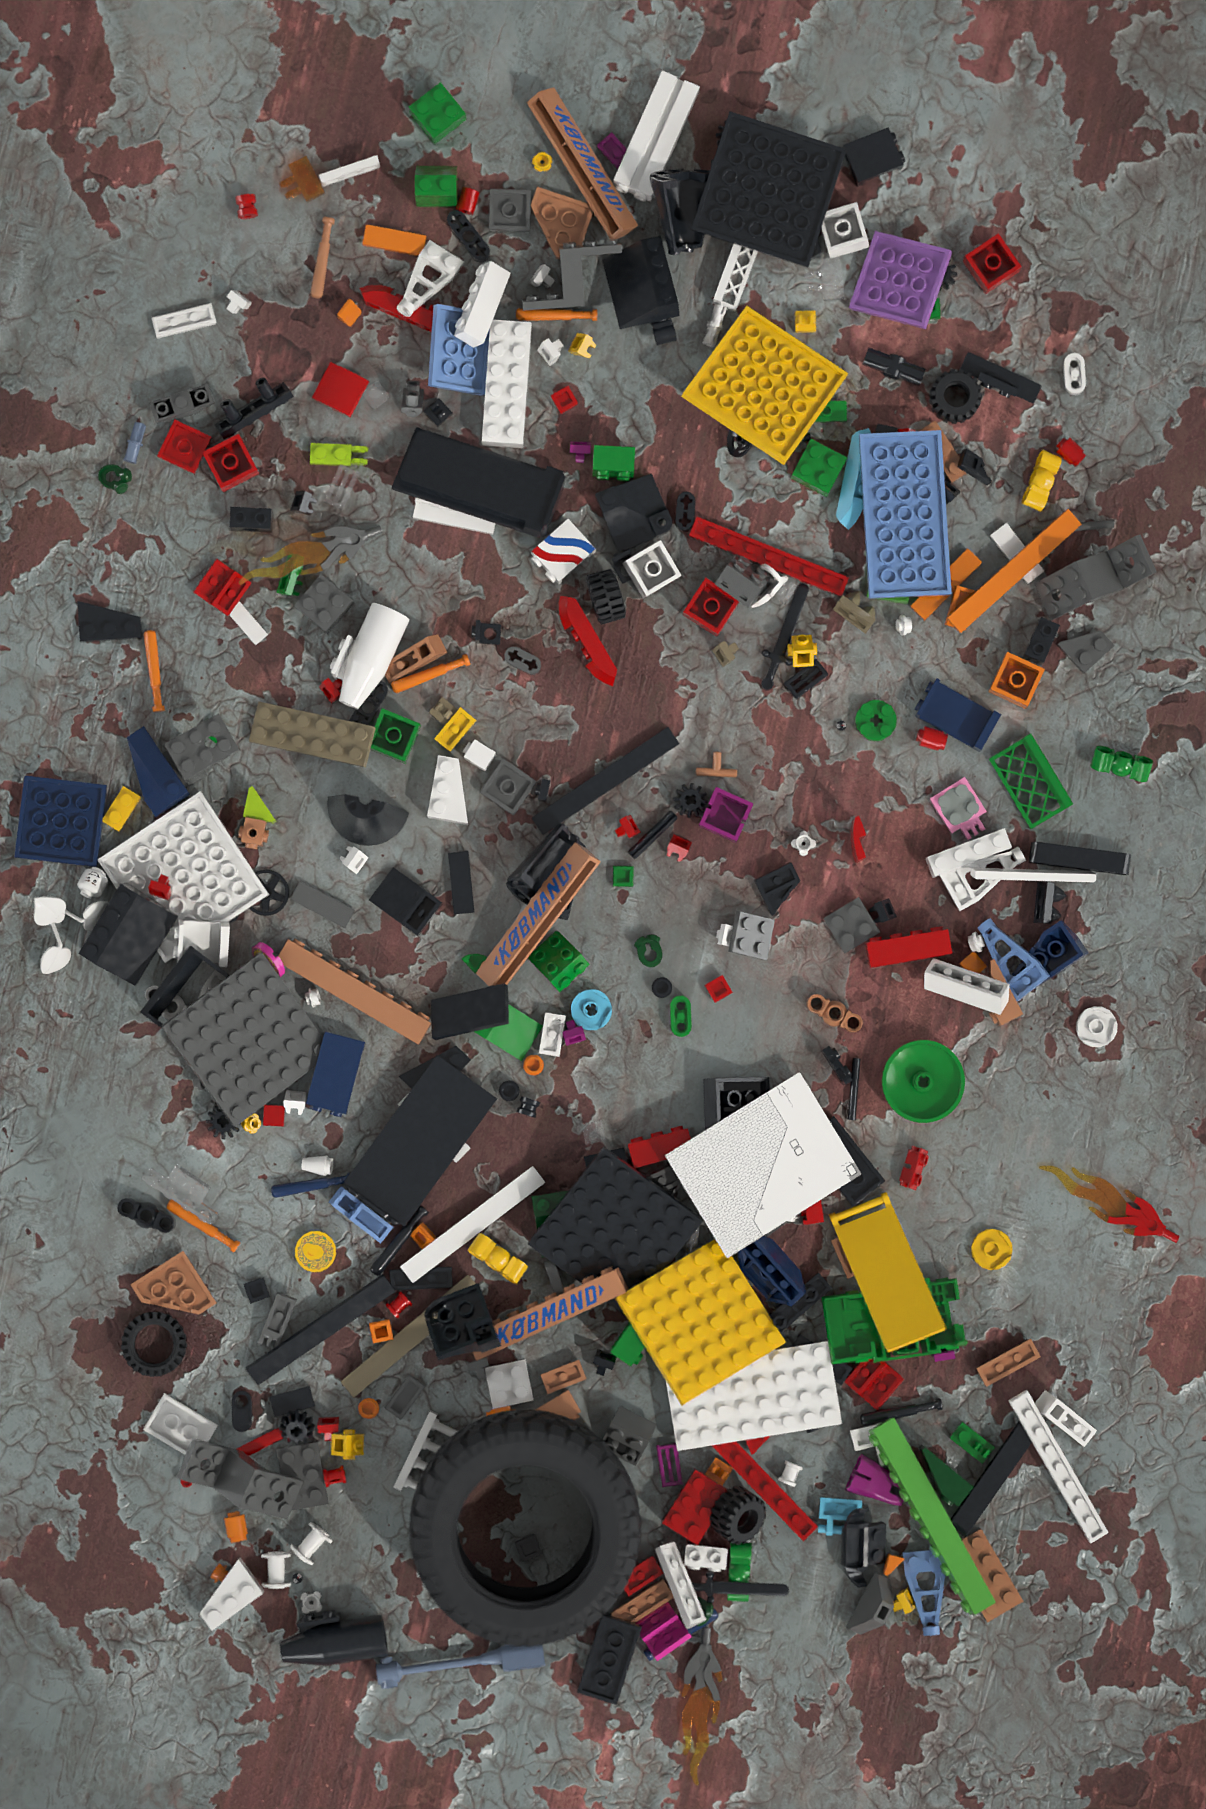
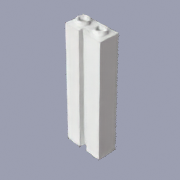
[613,71,700,201]

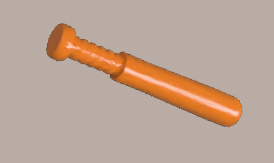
[516,308,597,321]
[144,630,165,712]
[391,654,471,693]
[166,1199,240,1252]

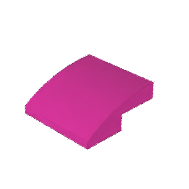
[636,1602,691,1661]

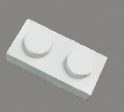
[539,1013,566,1057]

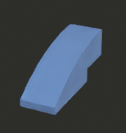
[329,1186,393,1243]

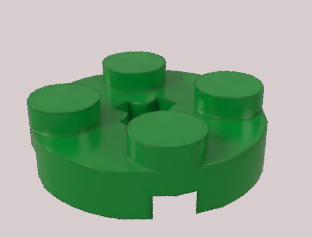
[855,700,897,742]

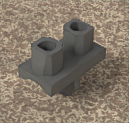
[401,380,424,417]

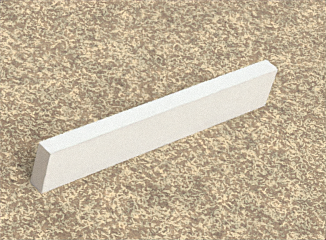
[970,868,1096,882]

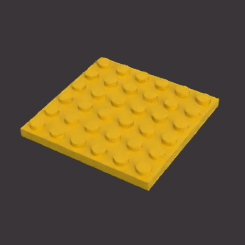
[681,306,848,465]
[616,1239,786,1406]

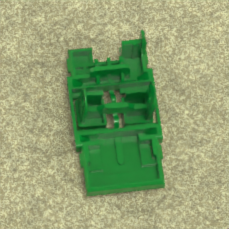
[821,1277,968,1365]

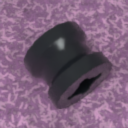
[516,1096,541,1118]

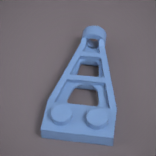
[978,918,1050,1001]
[902,1550,945,1636]

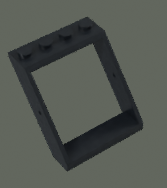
[140,946,229,1029]

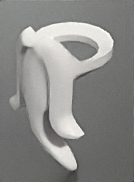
[751,564,788,608]

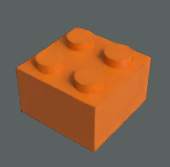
[988,652,1045,709]

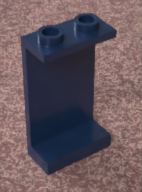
[915,678,1002,752]
[306,1032,366,1117]

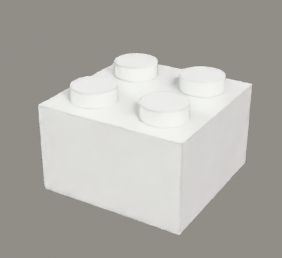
[821,202,869,259]
[622,540,682,599]

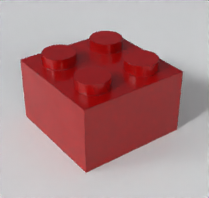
[963,233,1022,295]
[202,434,259,492]
[683,578,739,637]

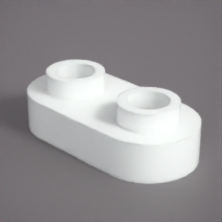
[1063,353,1086,395]

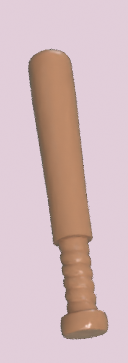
[310,217,335,299]

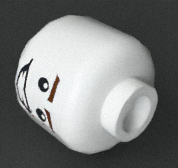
[77,867,108,899]

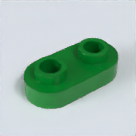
[670,996,692,1037]

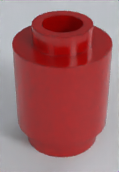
[1056,437,1086,467]
[916,726,948,751]

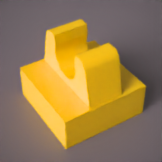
[795,311,816,333]
[568,333,596,358]
[893,1588,916,1614]

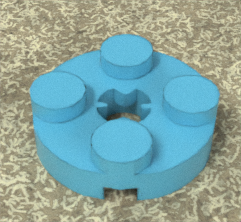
[571,989,612,1031]

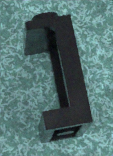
[842,127,905,187]

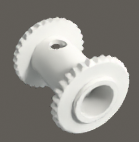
[290,1522,332,1565]
[261,1551,291,1589]

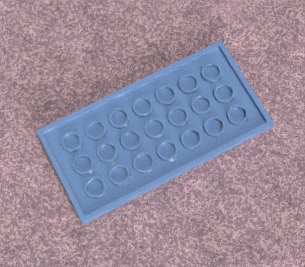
[859,430,952,599]

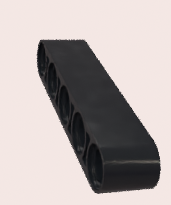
[1029,842,1131,875]

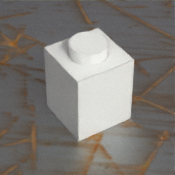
[463,740,496,771]

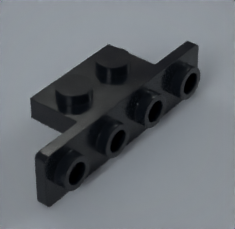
[960,352,1042,403]

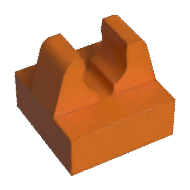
[705,1457,733,1486]

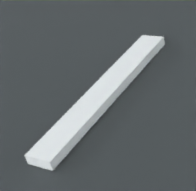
[400,1166,545,1283]
[1008,1390,1108,1543]

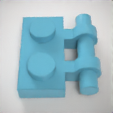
[818,1497,862,1536]

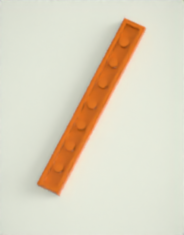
[946,509,1081,633]

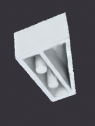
[427,755,468,825]
[200,1557,264,1631]

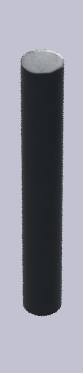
[847,1058,861,1121]

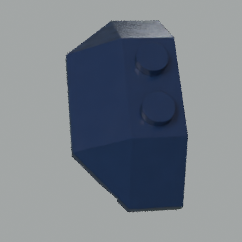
[738,1236,806,1306]

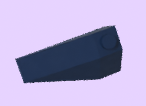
[127,726,190,817]
[1012,920,1089,990]

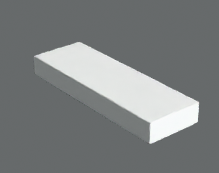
[319,155,380,187]
[152,303,217,339]
[990,523,1044,585]

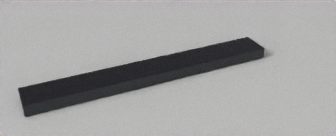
[532,727,680,835]
[246,1274,395,1385]

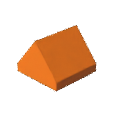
[410,1222,437,1249]
[369,1319,393,1343]

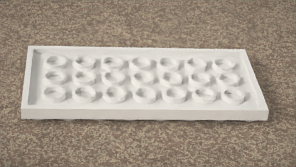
[666,1341,842,1451]

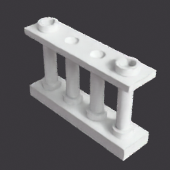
[394,1410,458,1491]

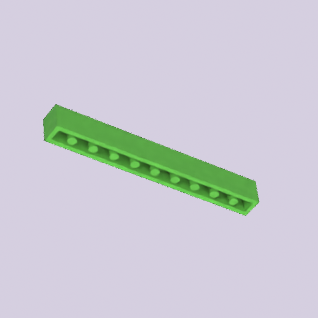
[868,1418,996,1615]

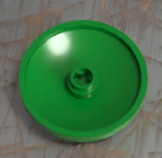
[882,1040,965,1123]

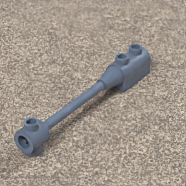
[376,1644,545,1689]

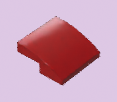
[312,362,369,417]
[193,559,251,616]
[850,816,866,863]
[844,1359,904,1411]

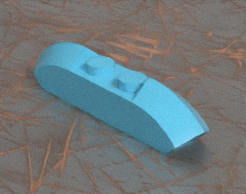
[836,428,871,530]

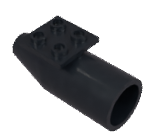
[280,1610,388,1666]

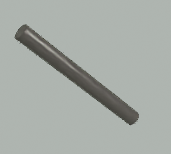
[1032,519,1114,535]

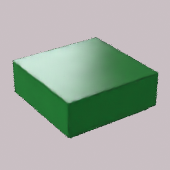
[613,866,634,887]

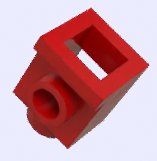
[801,1200,824,1225]

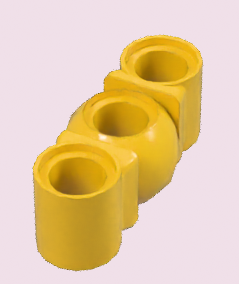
[1021,450,1062,512]
[468,1233,528,1284]

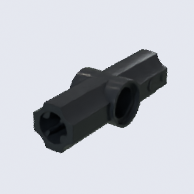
[862,348,926,386]

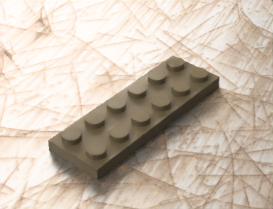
[249,702,376,768]

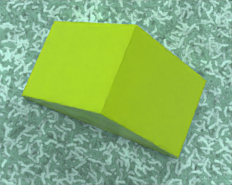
[243,786,277,824]

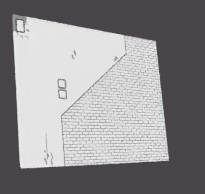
[665,1073,861,1258]

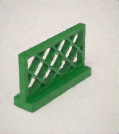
[989,734,1073,829]

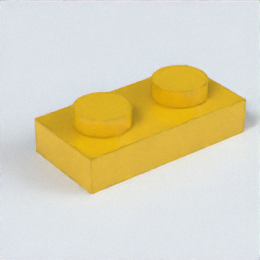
[434,707,476,752]
[103,786,142,832]

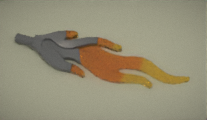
[239,526,382,585]
[682,1627,722,1786]

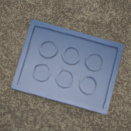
[428,304,490,396]

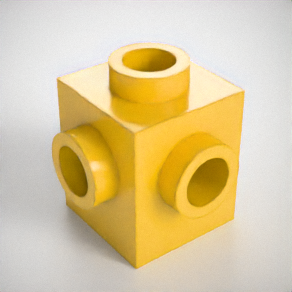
[787,634,817,667]
[331,1429,364,1460]

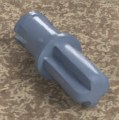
[123,422,146,464]

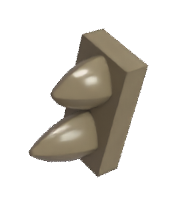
[833,591,876,634]

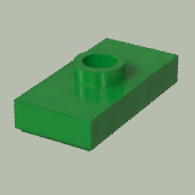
[814,401,847,423]

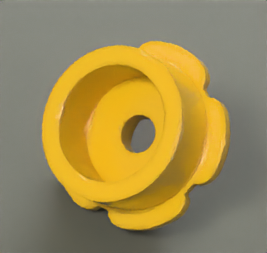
[532,152,552,172]
[241,1113,261,1134]

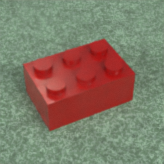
[662,1468,727,1545]

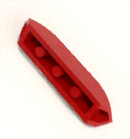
[359,285,434,333]
[559,596,617,686]

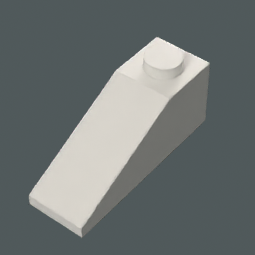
[1035,1390,1097,1447]

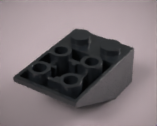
[369,867,443,937]

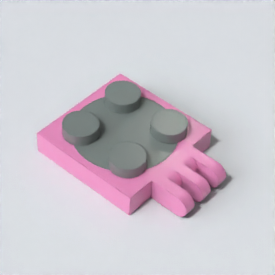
[929,777,987,840]

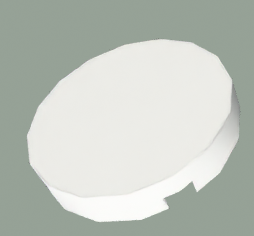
[1076,1006,1117,1047]

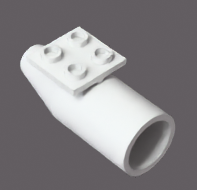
[330,603,409,709]

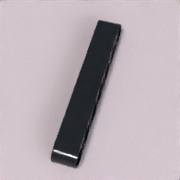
[950,1416,1047,1537]

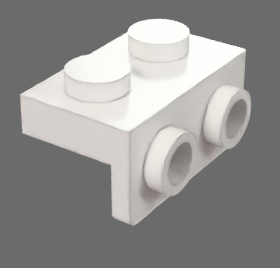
[684,1544,728,1572]

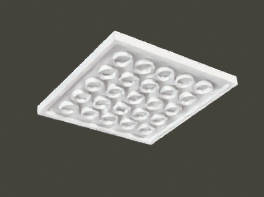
[98,791,269,963]

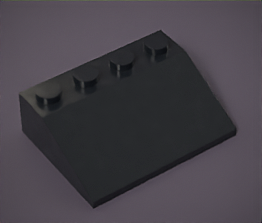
[602,235,680,329]
[78,883,178,986]
[703,1077,770,1130]

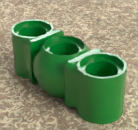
[1090,746,1153,782]
[727,1542,752,1602]

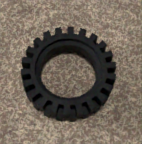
[121,1311,187,1377]

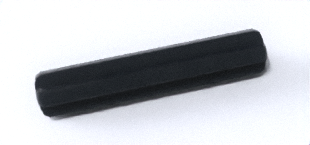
[628,811,678,859]

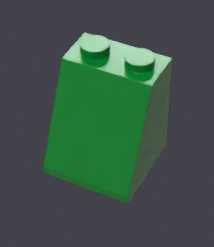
[415,166,457,207]

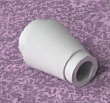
[302,1156,333,1176]

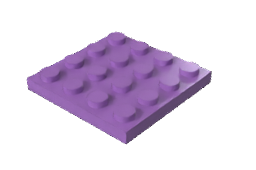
[849,231,952,329]

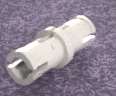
[703,304,727,347]

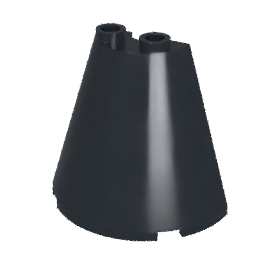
[650,169,710,255]
[327,794,409,846]
[506,823,586,920]

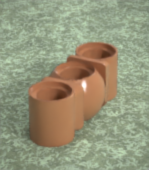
[806,994,863,1033]

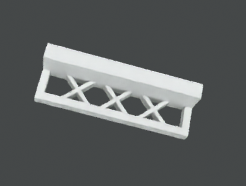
[713,244,757,312]
[413,498,495,535]
[655,1542,706,1629]

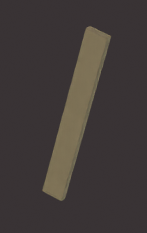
[341,1275,476,1398]

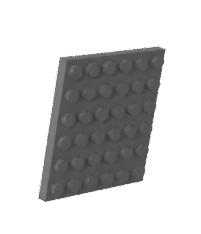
[161,952,323,1127]

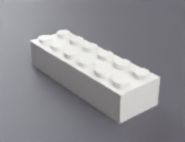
[482,320,532,448]

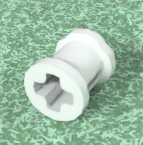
[778,1461,803,1487]

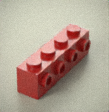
[865,926,953,968]

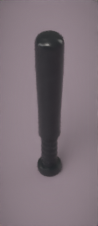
[370,1205,429,1276]
[860,1398,943,1426]

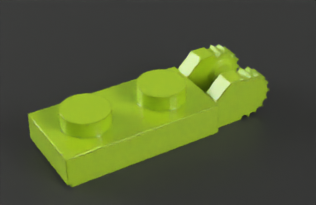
[310,443,368,466]

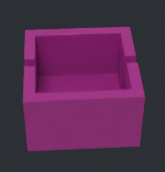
[698,787,754,843]

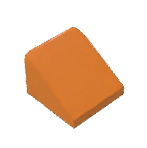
[337,299,362,327]
[958,952,987,974]
[883,1553,905,1576]

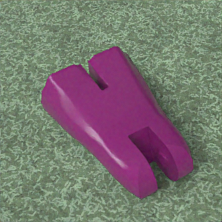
[845,1454,904,1506]

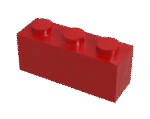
[627,1125,691,1168]

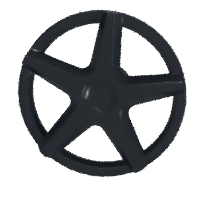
[249,870,289,916]

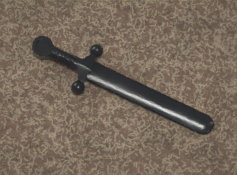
[761,583,809,691]
[692,1571,789,1603]

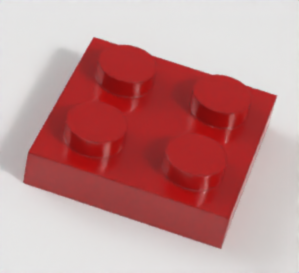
[157,419,212,475]

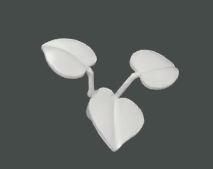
[33,897,109,974]

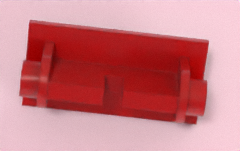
[899,1146,929,1190]

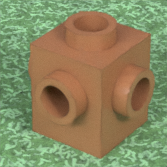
[238,817,269,850]

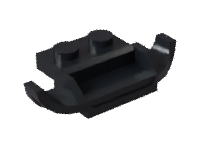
[841,1507,886,1588]

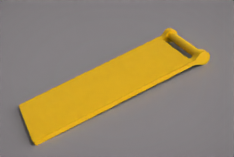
[828,1192,946,1352]

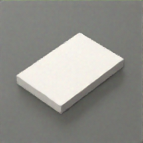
[143,1393,218,1455]

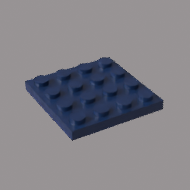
[14,776,107,867]

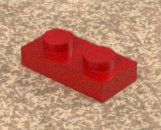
[625,1555,664,1596]

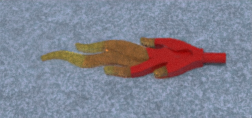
[1039,1166,1180,1243]

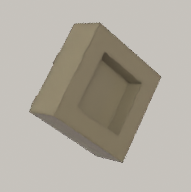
[712,641,739,667]
[429,697,458,726]

